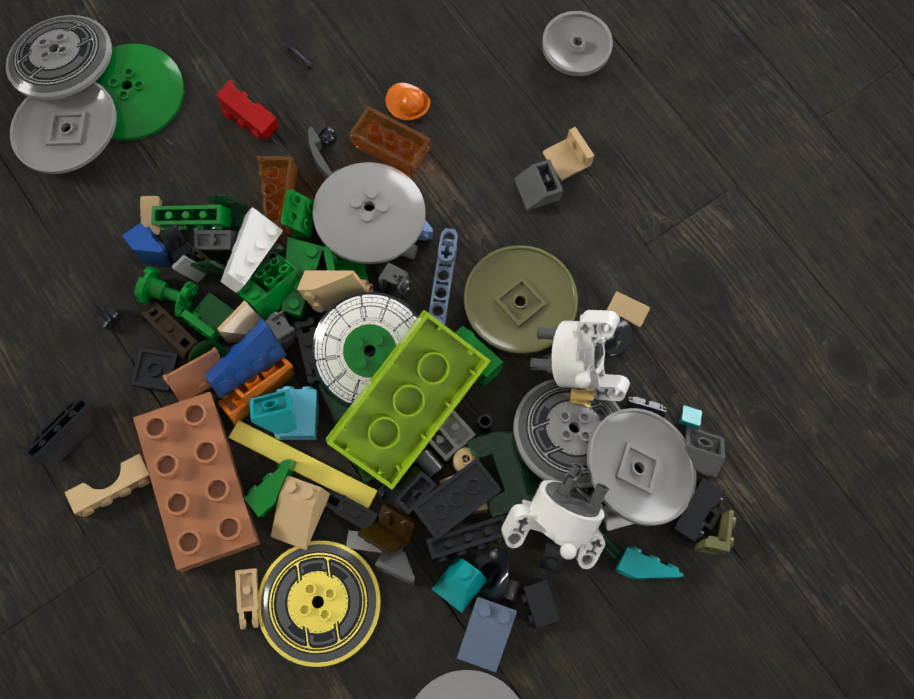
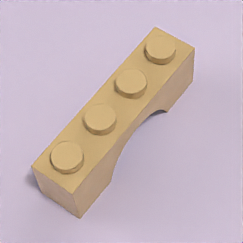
[64,454,151,517]

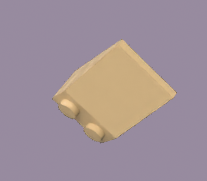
[297,270,370,312]
[271,475,330,550]

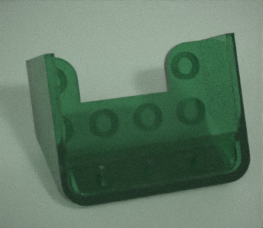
[466,431,541,519]

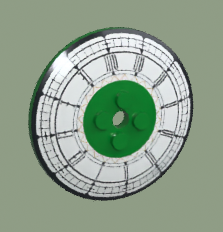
[312,292,419,406]

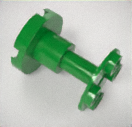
[134,266,198,318]

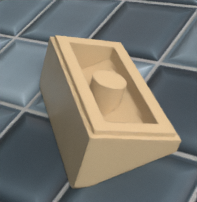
[607,292,650,327]

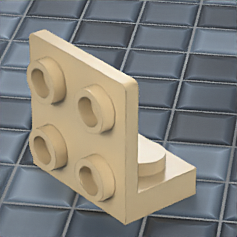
[543,127,594,181]

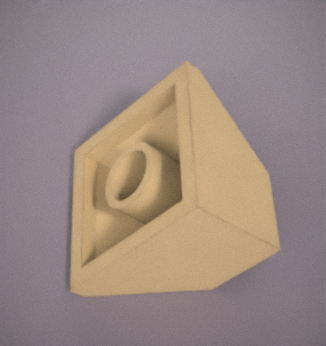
[217,301,261,343]

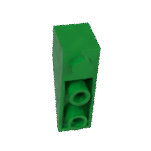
[244,459,297,518]

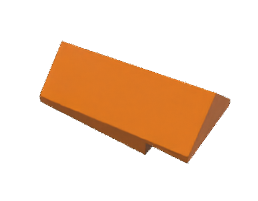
[217,357,294,426]

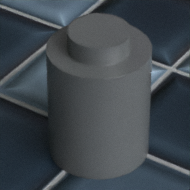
[414,449,445,479]

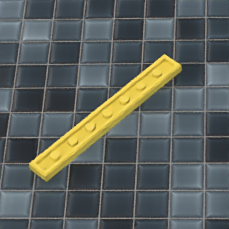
[229,420,378,509]

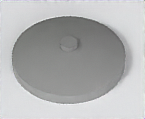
[542,11,613,76]

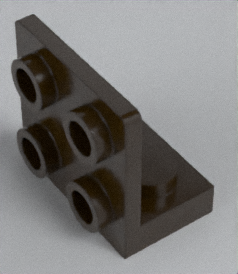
[358,502,419,555]

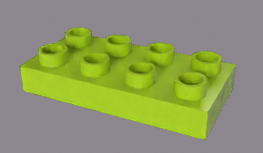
[326,310,491,490]

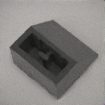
[514,159,563,211]

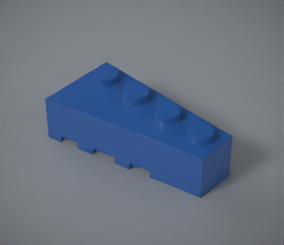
[205,318,286,398]

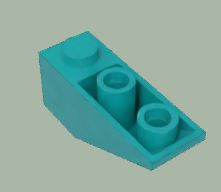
[615,546,684,580]

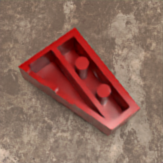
[216,80,278,141]

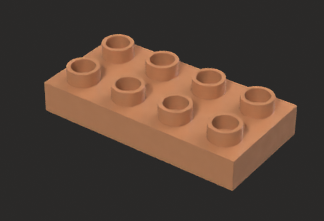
[133,392,260,572]

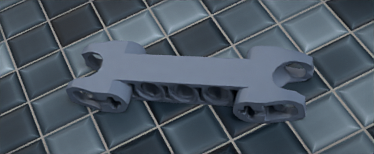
[429,228,458,325]

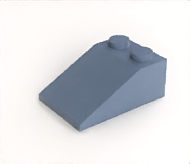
[457,597,517,672]

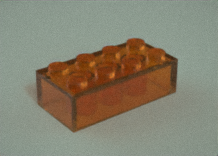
[349,106,431,177]

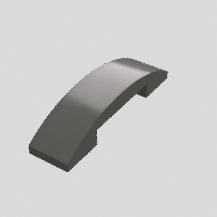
[308,126,339,179]

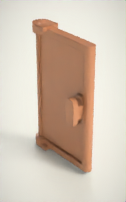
[163,347,221,402]

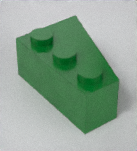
[455,326,503,387]

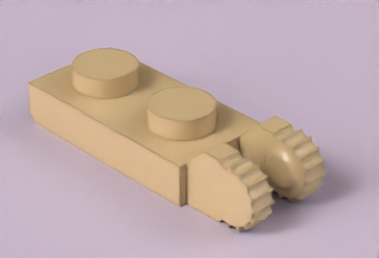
[235,568,259,629]

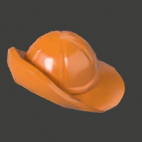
[385,83,430,120]

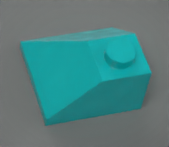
[250,389,297,434]
[432,557,487,613]

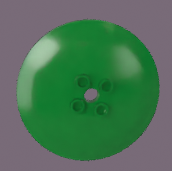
[95,43,184,140]

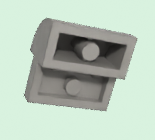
[429,410,476,461]

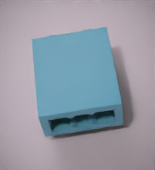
[274,386,319,440]

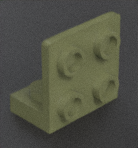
[695,510,736,556]

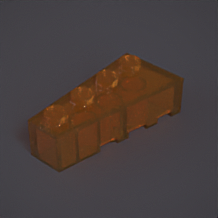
[257,156,298,234]

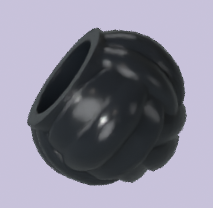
[318,127,337,146]

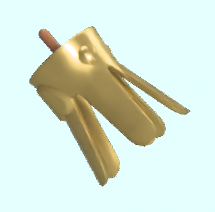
[564,388,595,409]

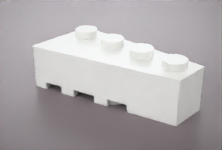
[221,207,283,293]

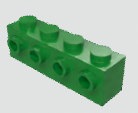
[151,205,231,232]

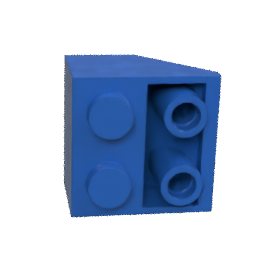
[122,223,172,266]

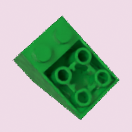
[237,255,299,321]

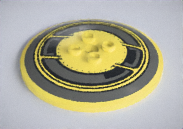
[258,541,381,667]

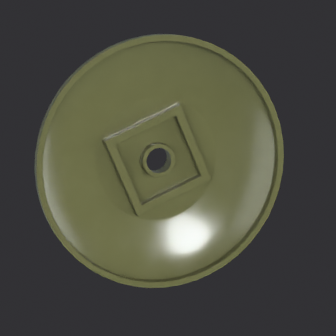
[464,245,578,354]

